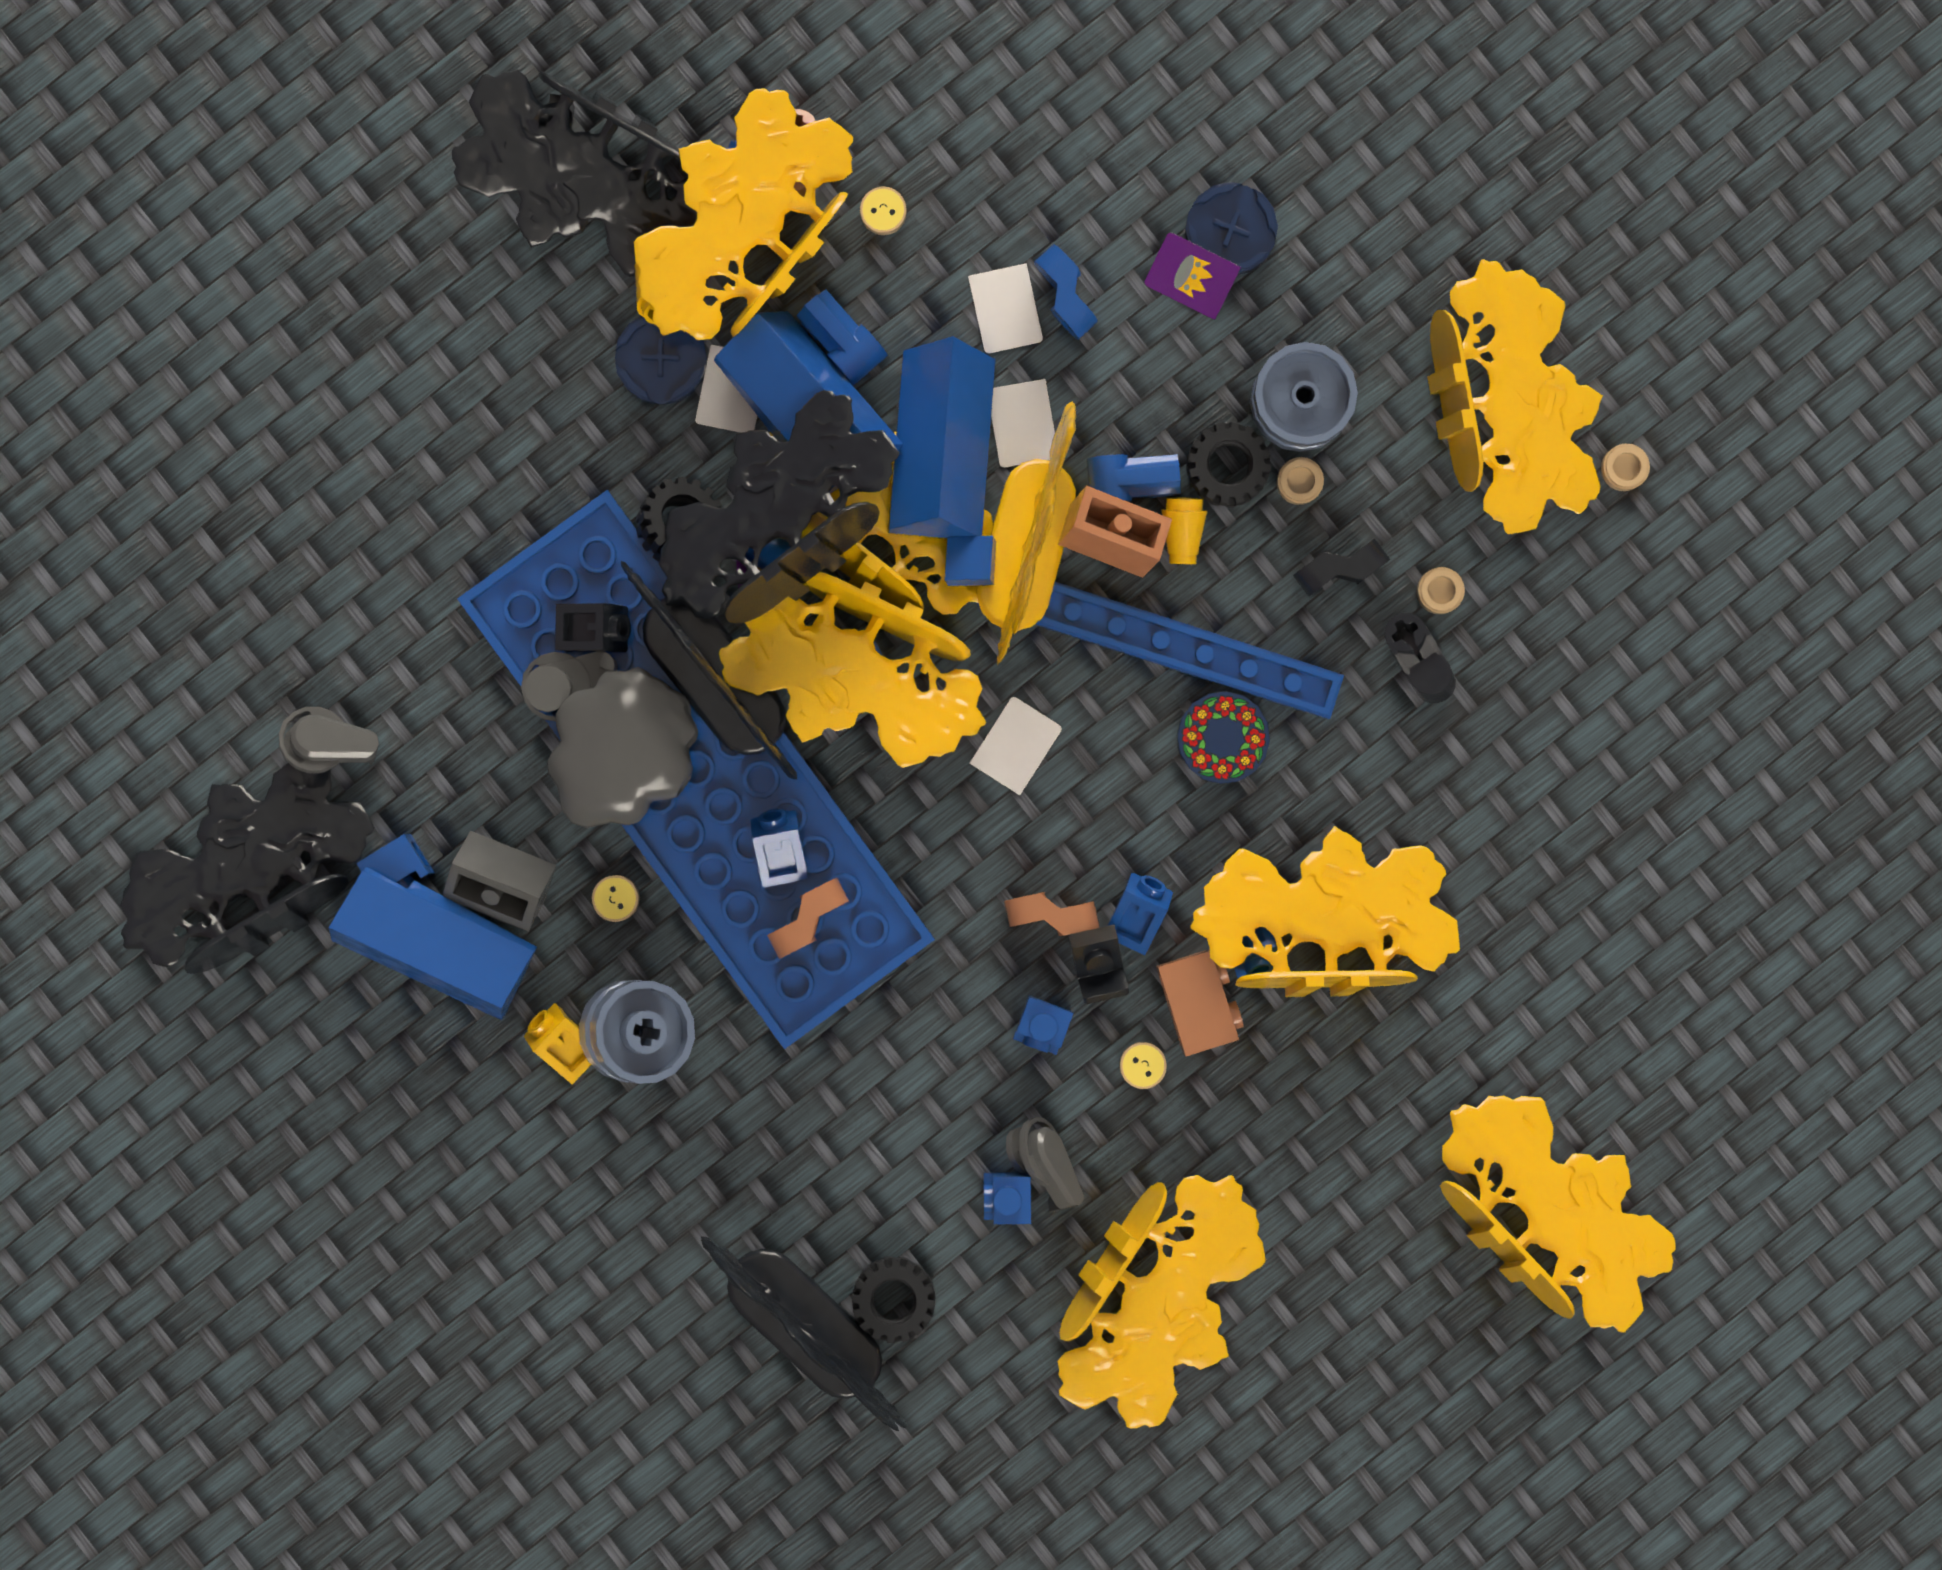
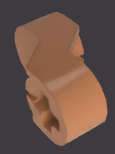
[767,878,849,959]
[1004,892,1100,936]

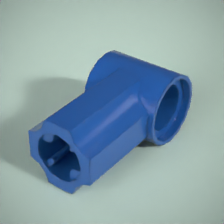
[796,289,888,386]
[1087,454,1181,502]

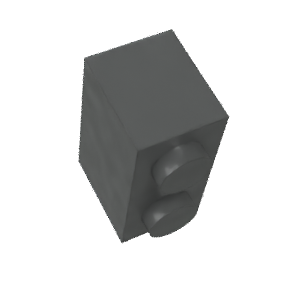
[442,831,557,932]

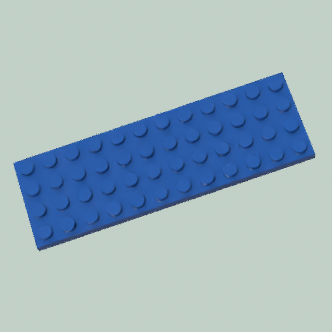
[457,490,935,1049]

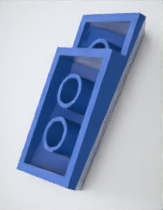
[714,311,903,493]
[889,336,995,538]
[328,867,537,1020]

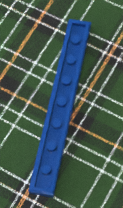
[978,582,1344,720]

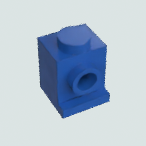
[356,834,435,888]
[1013,995,1073,1055]
[984,1172,1031,1224]

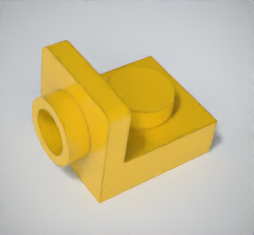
[524,1003,591,1085]

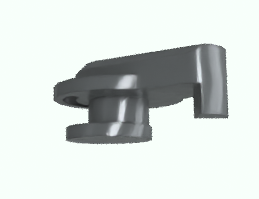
[521,651,618,721]
[279,707,379,773]
[1006,1117,1084,1213]

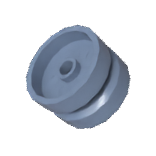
[1250,342,1358,452]
[579,980,695,1084]

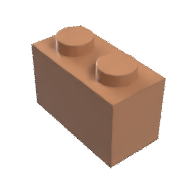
[1058,485,1172,578]
[1156,949,1244,1056]

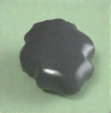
[547,667,698,828]

